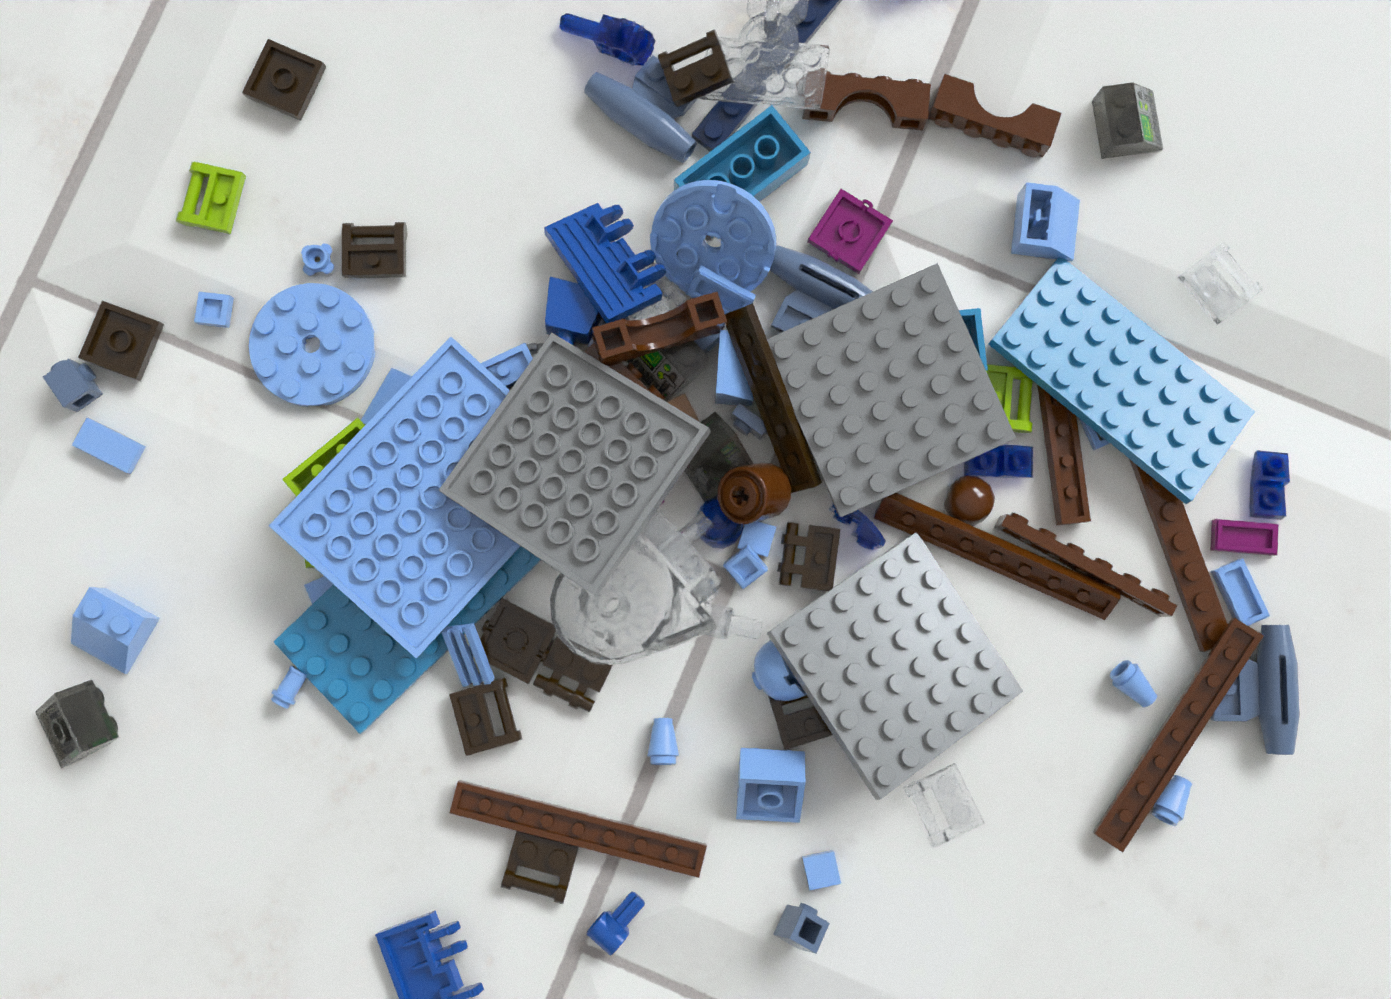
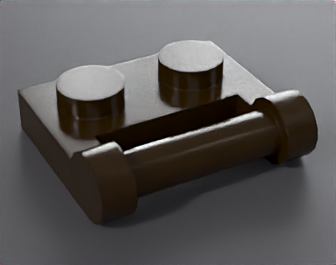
[658,29,734,107]
[342,222,407,278]
[449,678,523,756]
[768,695,833,750]
[501,831,579,904]

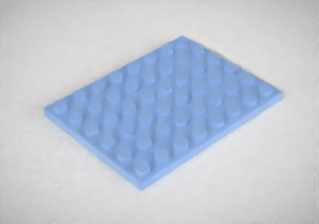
[269,337,520,659]

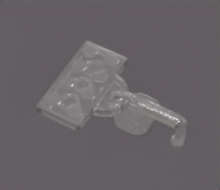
[699,0,830,110]

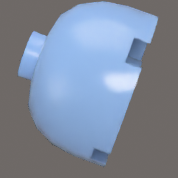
[752,640,807,701]

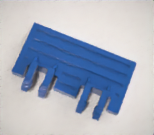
[544,203,667,324]
[375,910,484,999]

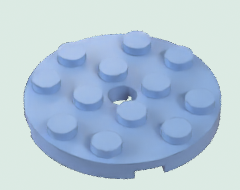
[650,180,777,292]
[249,283,376,407]

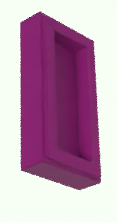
[1210,519,1279,556]

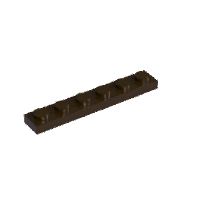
[725,303,822,493]

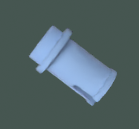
[271,665,307,709]

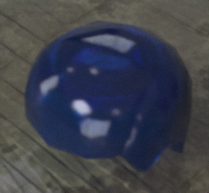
[696,497,743,549]

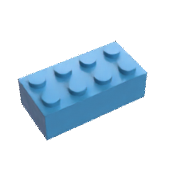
[674,105,811,238]

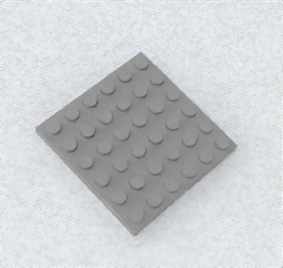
[767,263,1016,517]
[439,333,711,597]
[767,533,1023,800]

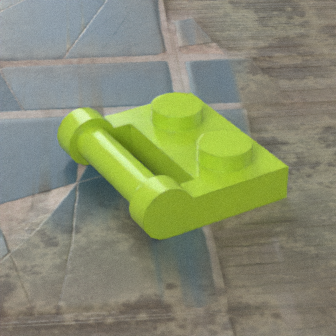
[176,162,246,234]
[986,364,1033,433]

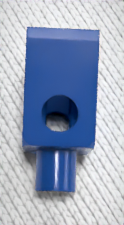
[545,276,602,346]

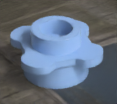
[301,243,334,276]

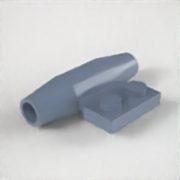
[584,55,698,163]
[770,245,873,332]
[1211,625,1300,755]

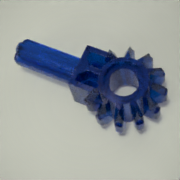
[559,13,656,66]

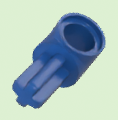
[586,891,645,956]

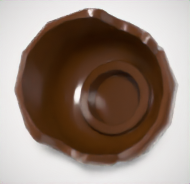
[944,475,995,526]

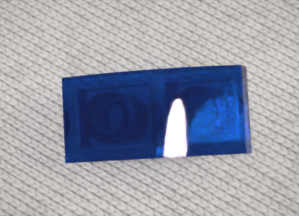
[964,444,1033,478]
[1249,450,1290,520]
[829,501,886,551]

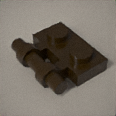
[777,522,841,591]
[533,636,614,713]

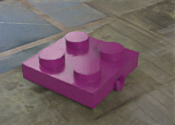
[807,188,893,274]

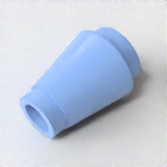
[1110,660,1157,707]
[647,718,679,765]
[1152,775,1192,826]

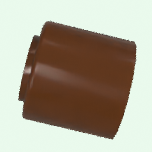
[717,462,791,524]

